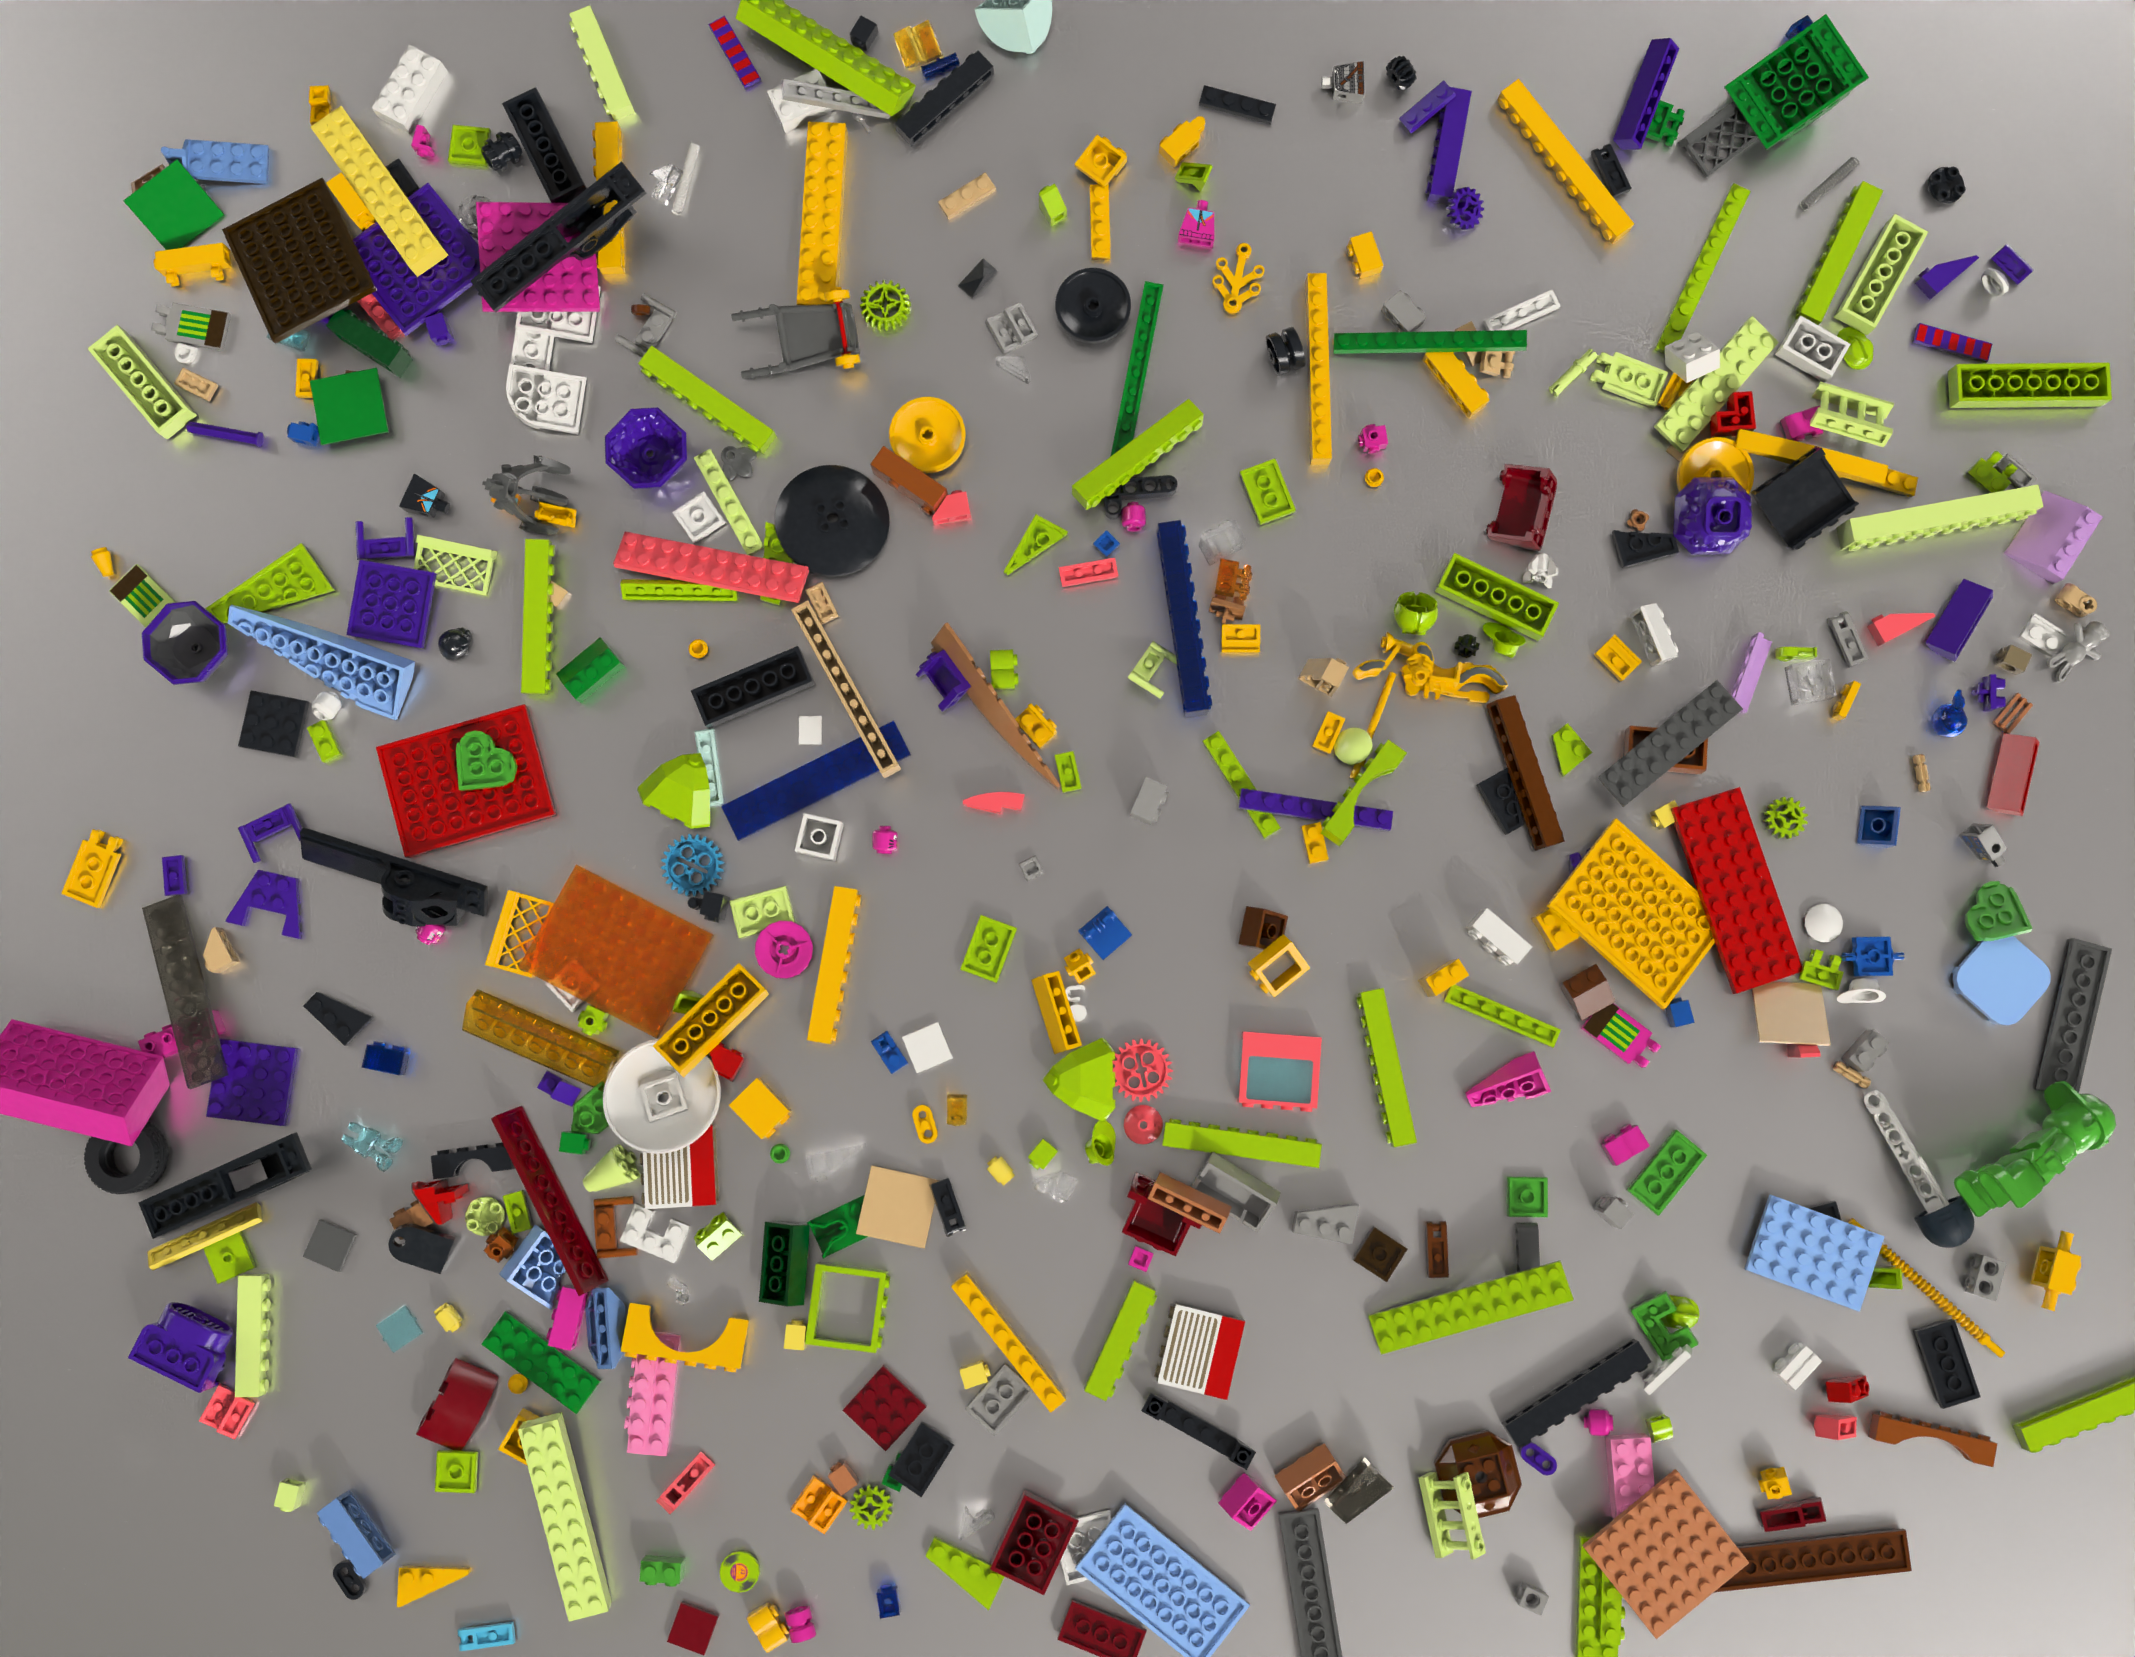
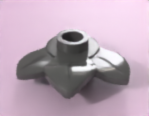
[721,446,757,481]

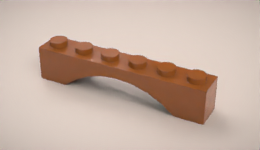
[1868,1411,1998,1467]

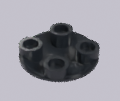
[1928,166,1966,204]

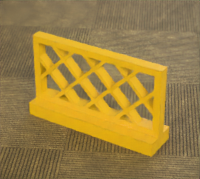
[485,890,555,978]

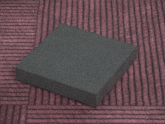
[303,1219,357,1272]

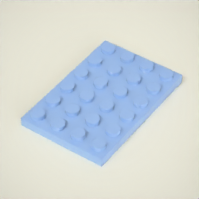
[1744,1194,1885,1312]

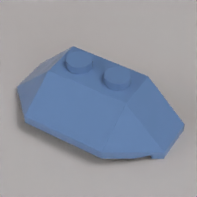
[585,1288,626,1369]

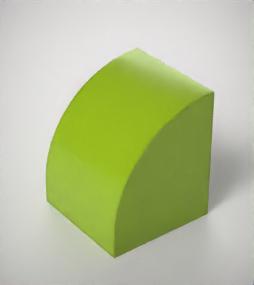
[1645,1415,1673,1443]

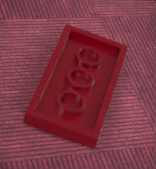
[1057,1599,1147,1657]

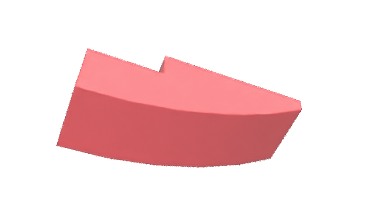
[963,792,1025,814]

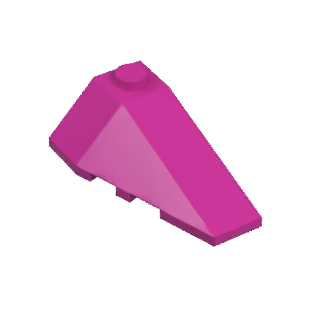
[1465,1051,1551,1107]

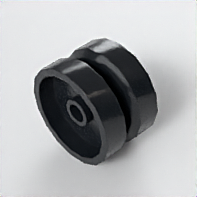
[1266,327,1306,376]

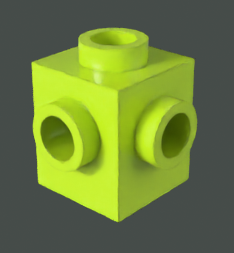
[577,1005,609,1036]

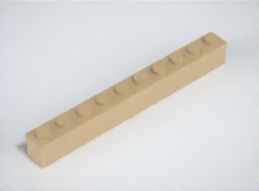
[791,601,901,779]

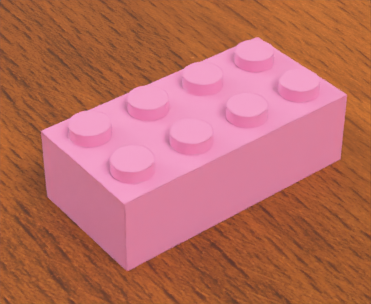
[1605,1433,1654,1519]

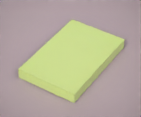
[729,886,796,938]

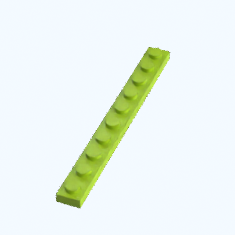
[1654,183,1751,354]

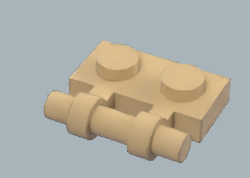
[1480,351,1515,378]

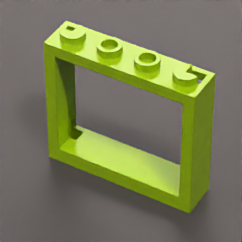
[805,1262,890,1353]

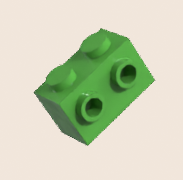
[639,1555,685,1587]

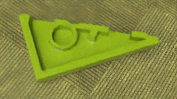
[1004,514,1068,575]

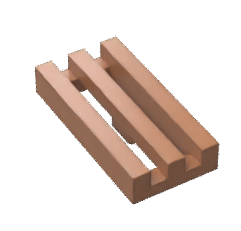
[1992,693,2033,734]

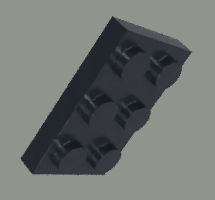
[888,1423,954,1497]

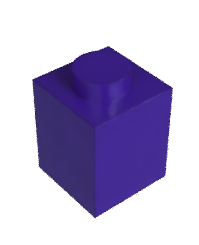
[424,312,454,345]

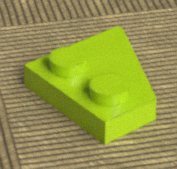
[1551,723,1593,777]

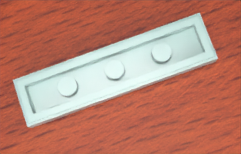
[694,728,724,807]

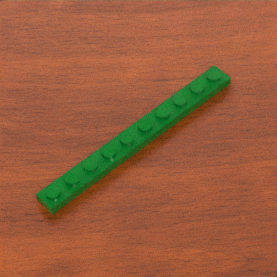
[1110,281,1164,457]
[1334,330,1527,354]

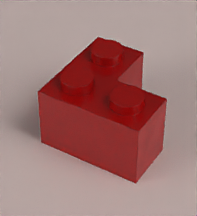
[1710,391,1756,437]

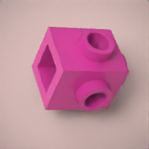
[1358,424,1388,453]

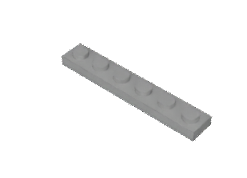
[781,79,890,119]

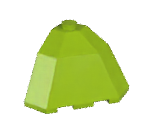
[637,753,710,829]
[1043,1038,1115,1121]

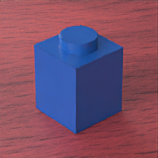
[1666,997,1695,1027]

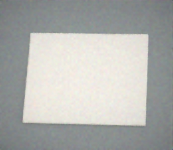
[799,716,822,745]

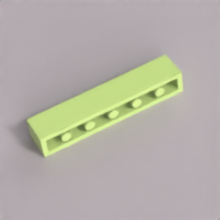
[569,5,635,121]
[235,1274,271,1397]

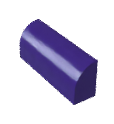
[1926,578,1993,662]

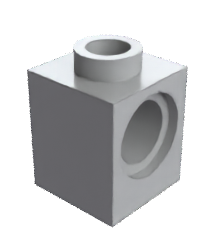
[1515,1582,1549,1615]

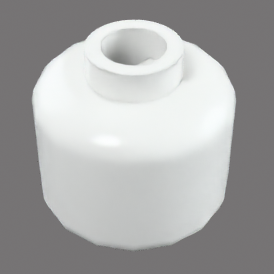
[312,691,342,720]

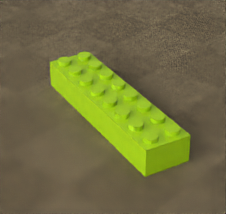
[1948,363,2112,408]

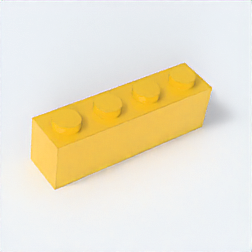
[1422,352,1490,418]
[1031,971,1082,1054]

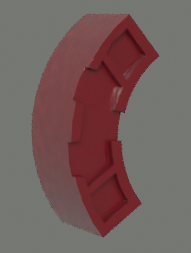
[416,1358,498,1451]

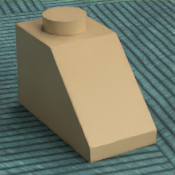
[203,927,240,973]

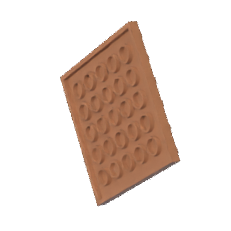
[1582,1469,1749,1639]

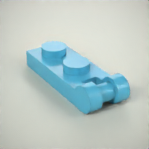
[457,1621,516,1651]

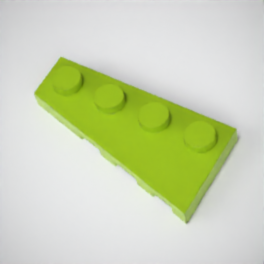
[760,522,794,606]
[925,1537,1005,1610]

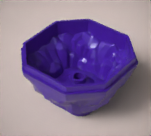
[605,407,687,489]
[1673,477,1752,554]

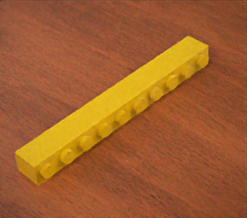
[1497,79,1634,244]
[1305,273,1332,465]

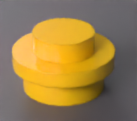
[1365,468,1384,487]
[689,639,708,659]
[508,1373,528,1394]

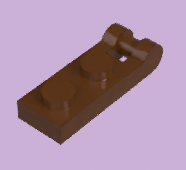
[1425,1221,1449,1278]

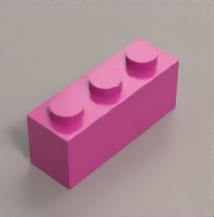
[547,1285,589,1351]

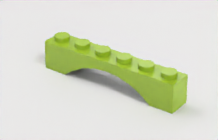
[1321,739,1407,847]

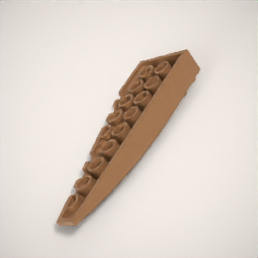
[931,622,1061,790]

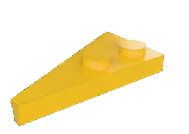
[397,1566,471,1607]

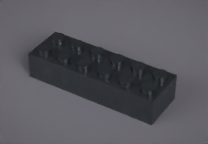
[502,87,587,203]
[691,646,815,729]

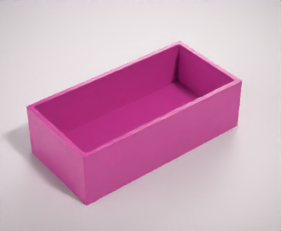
[0,1019,170,1146]

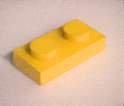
[295,359,319,398]
[1832,681,1861,721]
[1312,711,1345,754]
[1301,822,1329,864]

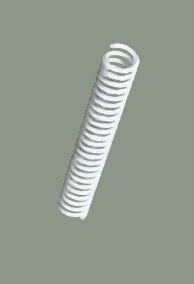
[671,141,700,215]

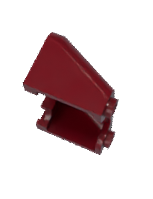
[1486,464,1557,551]

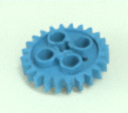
[661,834,725,897]

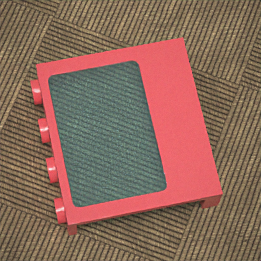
[1237,1032,1322,1112]

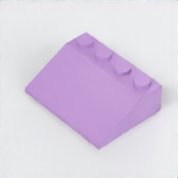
[2004,491,2103,584]

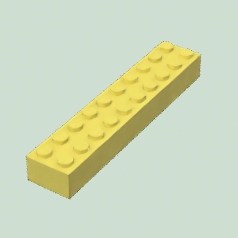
[311,106,449,277]

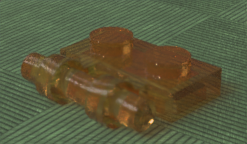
[1214,558,1252,601]

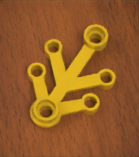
[1212,243,1265,314]

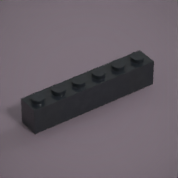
[895,50,994,147]

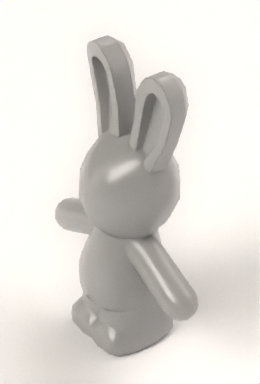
[2046,621,2109,682]

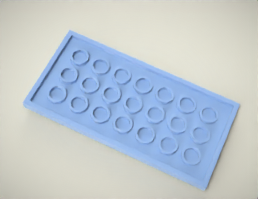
[1075,1503,1250,1657]

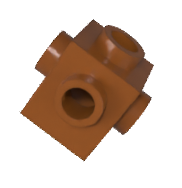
[483,1226,519,1263]

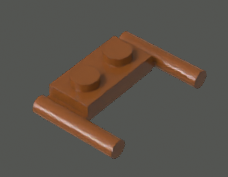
[594,1196,638,1259]

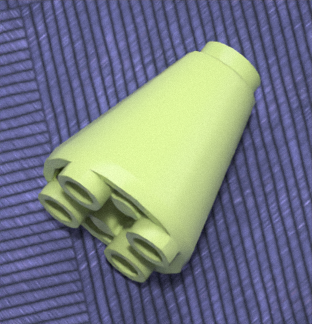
[583,1144,640,1192]

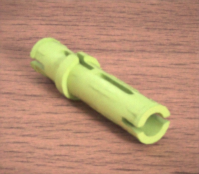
[1548,349,1598,397]

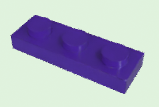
[1399,80,1456,134]

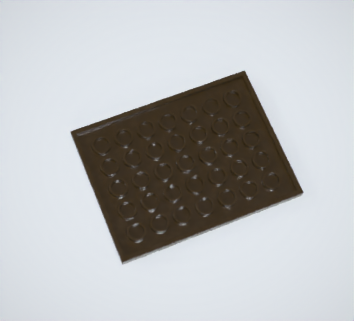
[222,177,377,344]

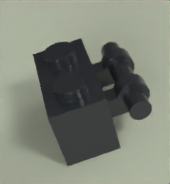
[688,891,730,923]

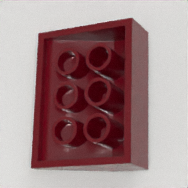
[990,1490,1079,1595]

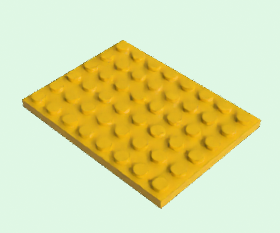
[1546,818,1715,1009]

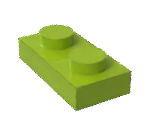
[307,720,342,763]
[1054,751,1082,793]
[503,1190,533,1234]

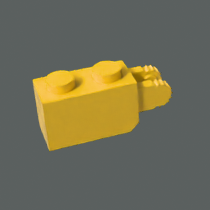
[1159,116,1206,168]

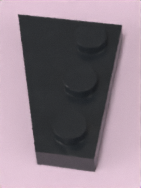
[1612,530,1679,568]
[1476,768,1524,835]
[303,992,374,1046]

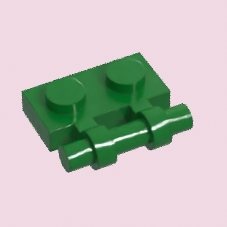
[1646,100,1685,146]

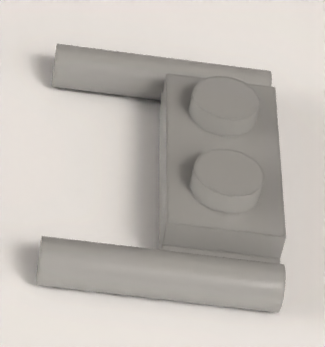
[615,293,677,357]

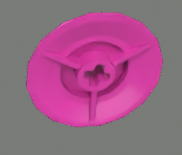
[755,921,813,978]

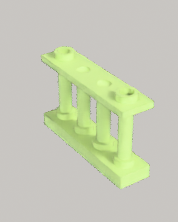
[1810,382,1894,447]
[1418,1472,1486,1559]

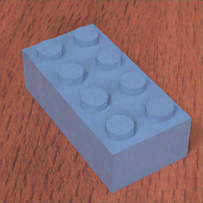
[317,1490,396,1579]

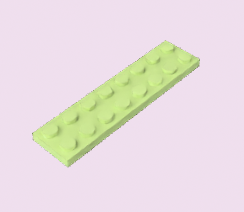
[1653,316,1779,453]

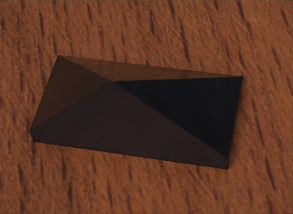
[958,258,997,298]

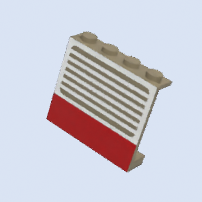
[640,1125,719,1209]
[1154,1302,1245,1400]

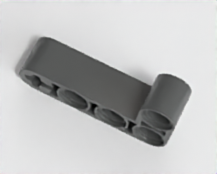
[1515,1223,1540,1272]

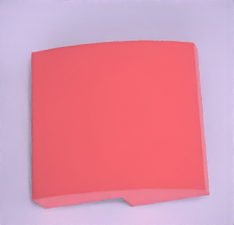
[199,1383,255,1440]

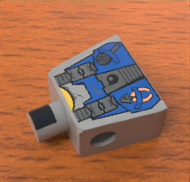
[1959,823,2007,867]

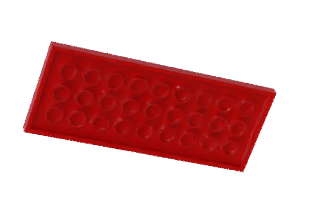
[1671,787,1803,994]

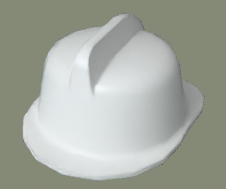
[1837,977,1886,1003]

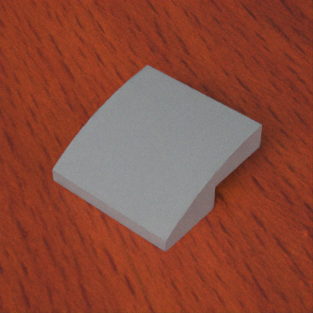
[985,303,1038,354]

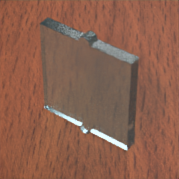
[376,1306,423,1353]

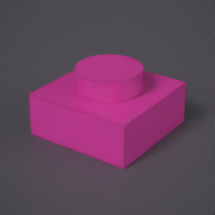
[1128,1245,1154,1272]

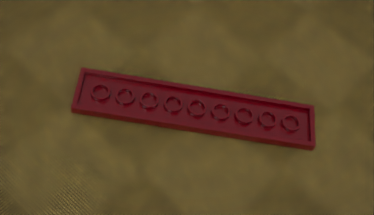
[491,1106,609,1296]

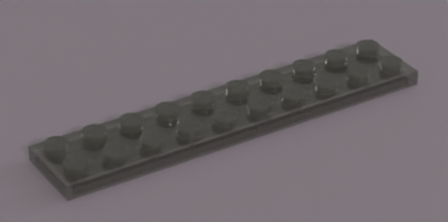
[142,894,228,1089]

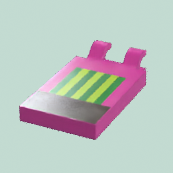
[1581,1003,1661,1068]

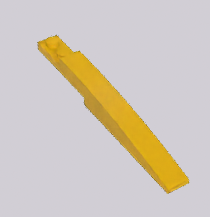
[1735,429,1918,497]

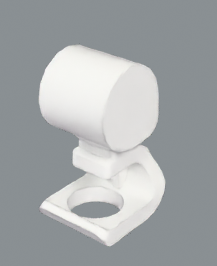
[1065,985,1087,1021]

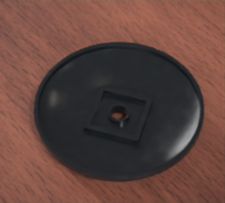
[775,465,889,576]

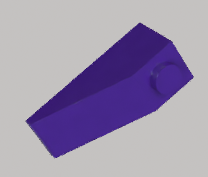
[1915,255,1979,300]

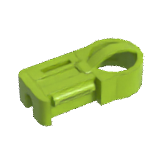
[1775,647,1817,662]

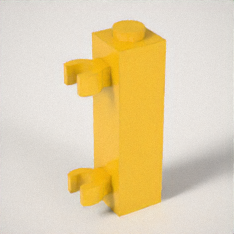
[153,243,232,287]

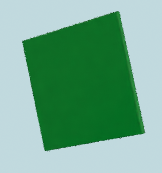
[123,159,225,250]
[310,368,389,445]

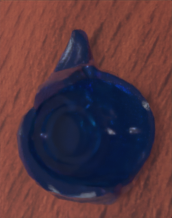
[1932,689,1968,737]

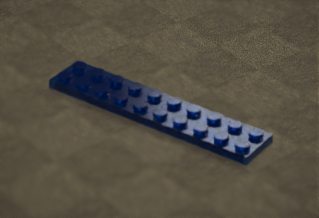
[721,721,911,841]

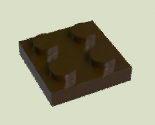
[1353,1226,1408,1282]

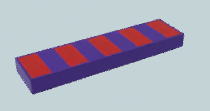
[708,16,761,89]
[1912,323,1993,363]

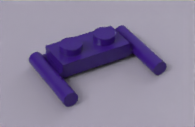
[355,517,414,560]
[238,803,302,863]

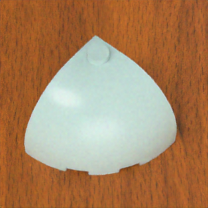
[975,0,1052,54]

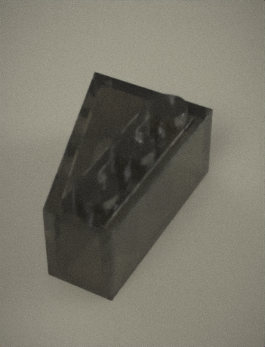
[1324,1457,1394,1524]

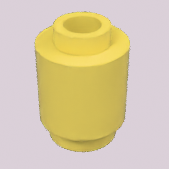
[987,1156,1015,1186]
[434,1302,463,1333]

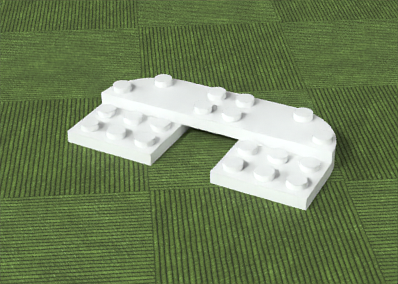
[506,286,601,434]

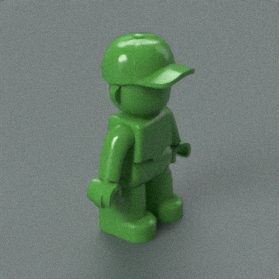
[1954,1081,2116,1217]

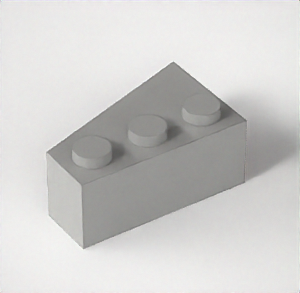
[1291,1204,1359,1244]

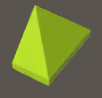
[672,989,704,1014]
[1868,1266,1903,1289]

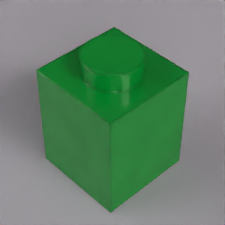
[559,1131,591,1155]

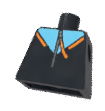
[399,474,450,518]

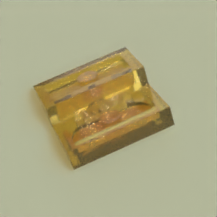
[893,20,943,68]

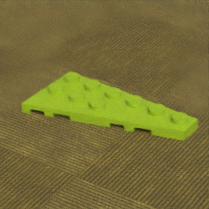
[206,543,335,624]

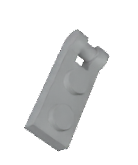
[1827,611,1869,668]

